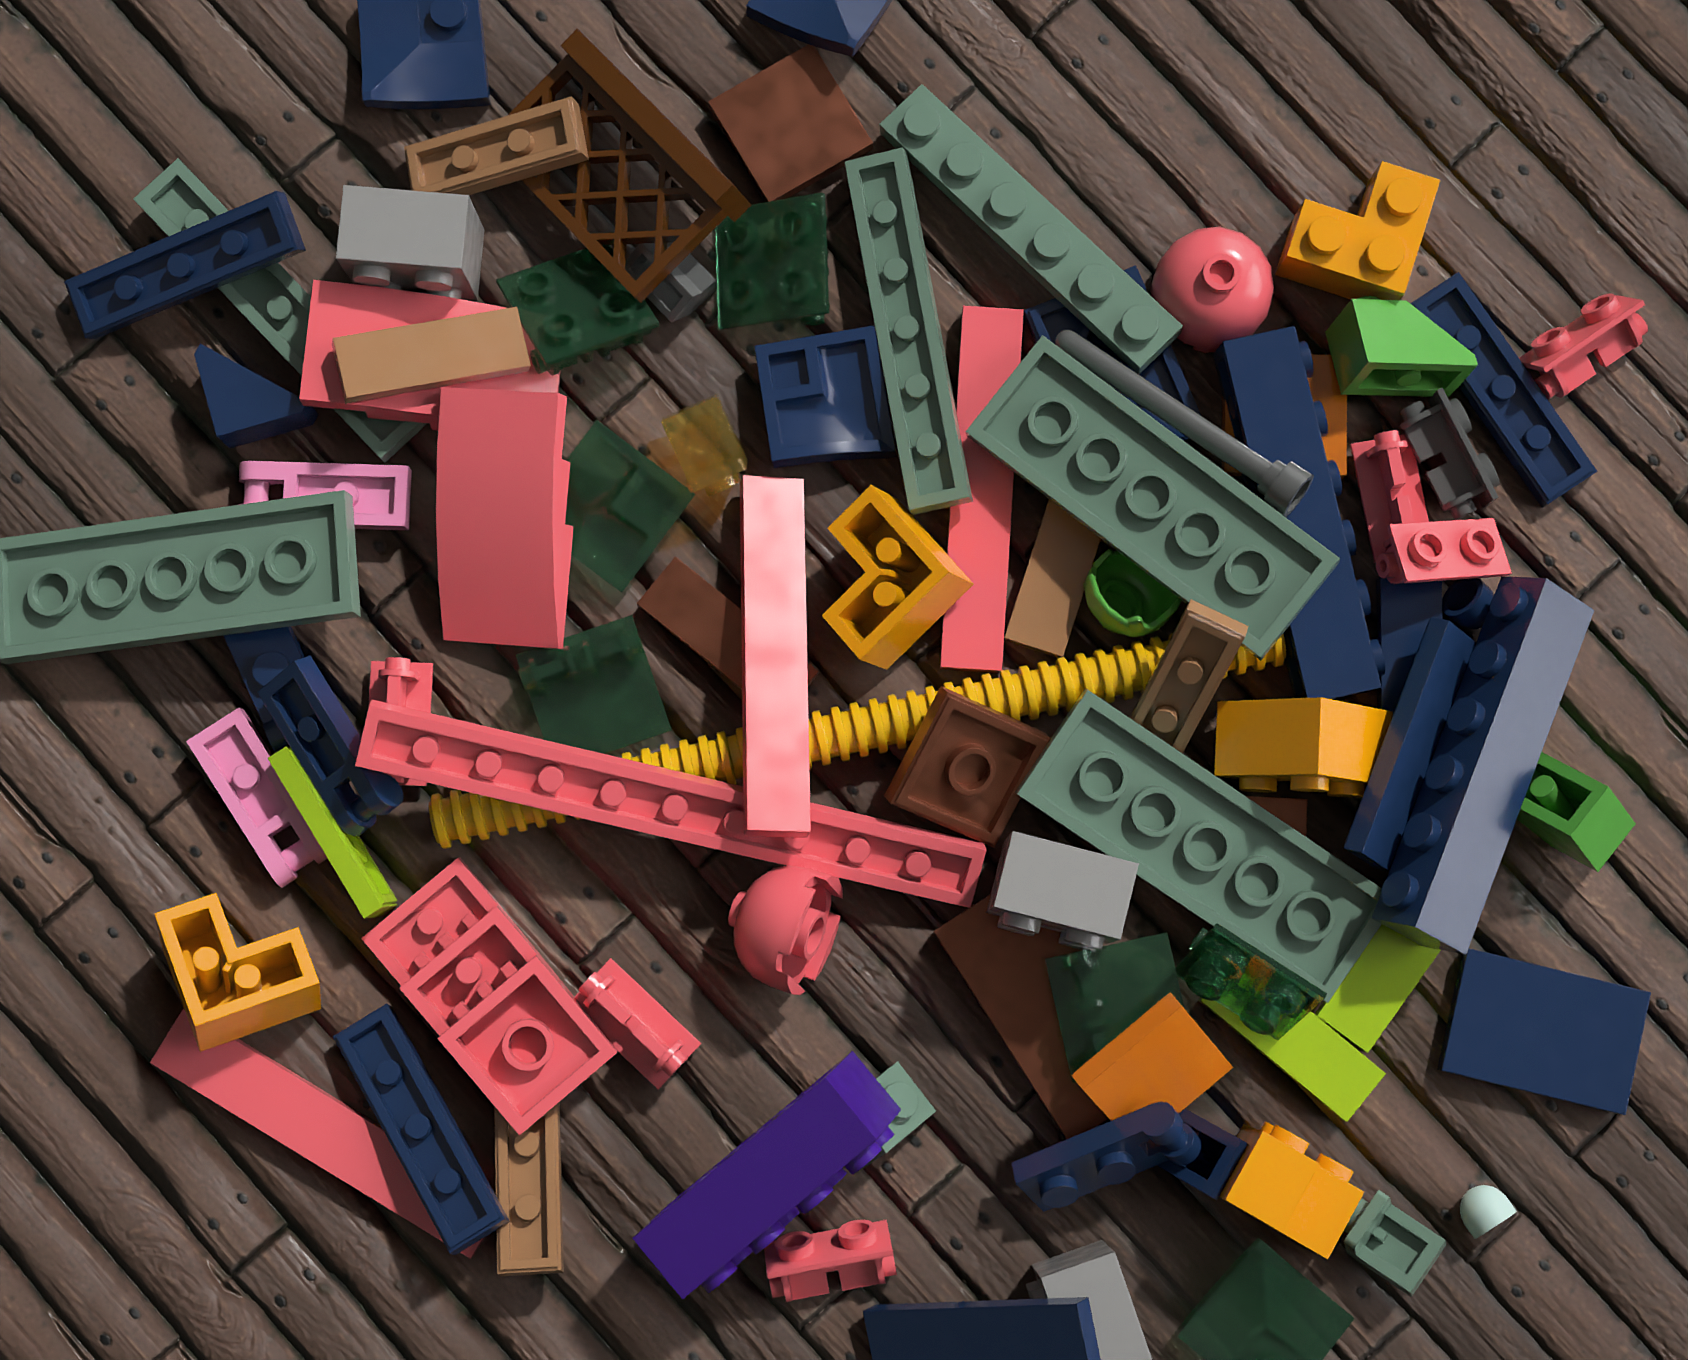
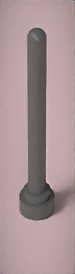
[1055,330,1314,517]

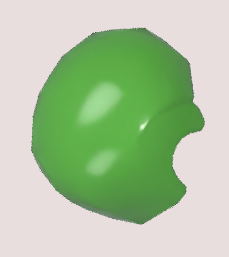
[1083,549,1182,637]

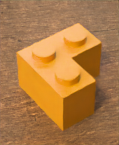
[1275,161,1440,300]
[822,485,974,670]
[1214,697,1393,798]
[154,893,321,1052]
[1219,1121,1364,1259]

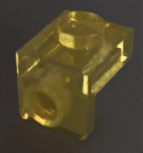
[661,393,748,496]

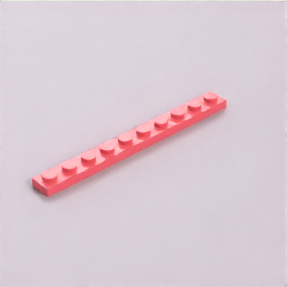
[355,699,987,908]

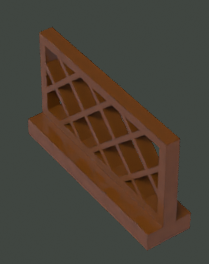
[507,28,751,303]

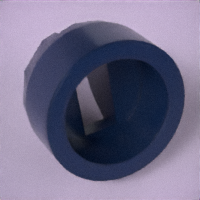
[1442,578,1494,629]

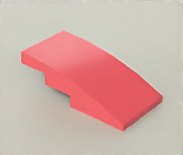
[299,280,565,431]
[436,387,574,650]
[361,857,617,1136]

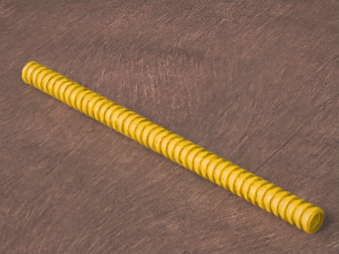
[429,633,1286,849]

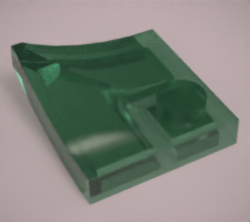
[564,419,695,592]
[1174,1238,1355,1360]

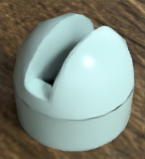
[1460,1185,1517,1239]

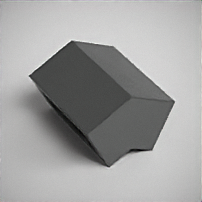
[625,242,717,323]

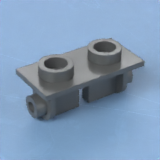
[1399,388,1500,520]

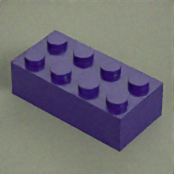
[633,1051,901,1299]

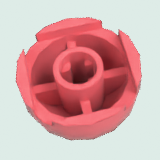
[1150,227,1274,353]
[728,865,843,995]

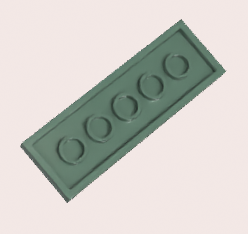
[965,335,1340,661]
[0,490,361,664]
[1015,689,1382,1003]

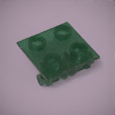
[715,192,830,330]
[496,245,659,376]
[516,615,672,754]
[1172,923,1327,1041]
[1045,932,1185,1083]

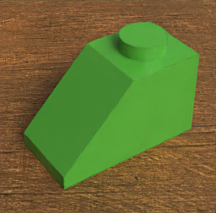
[1325,296,1478,397]
[1517,752,1636,872]

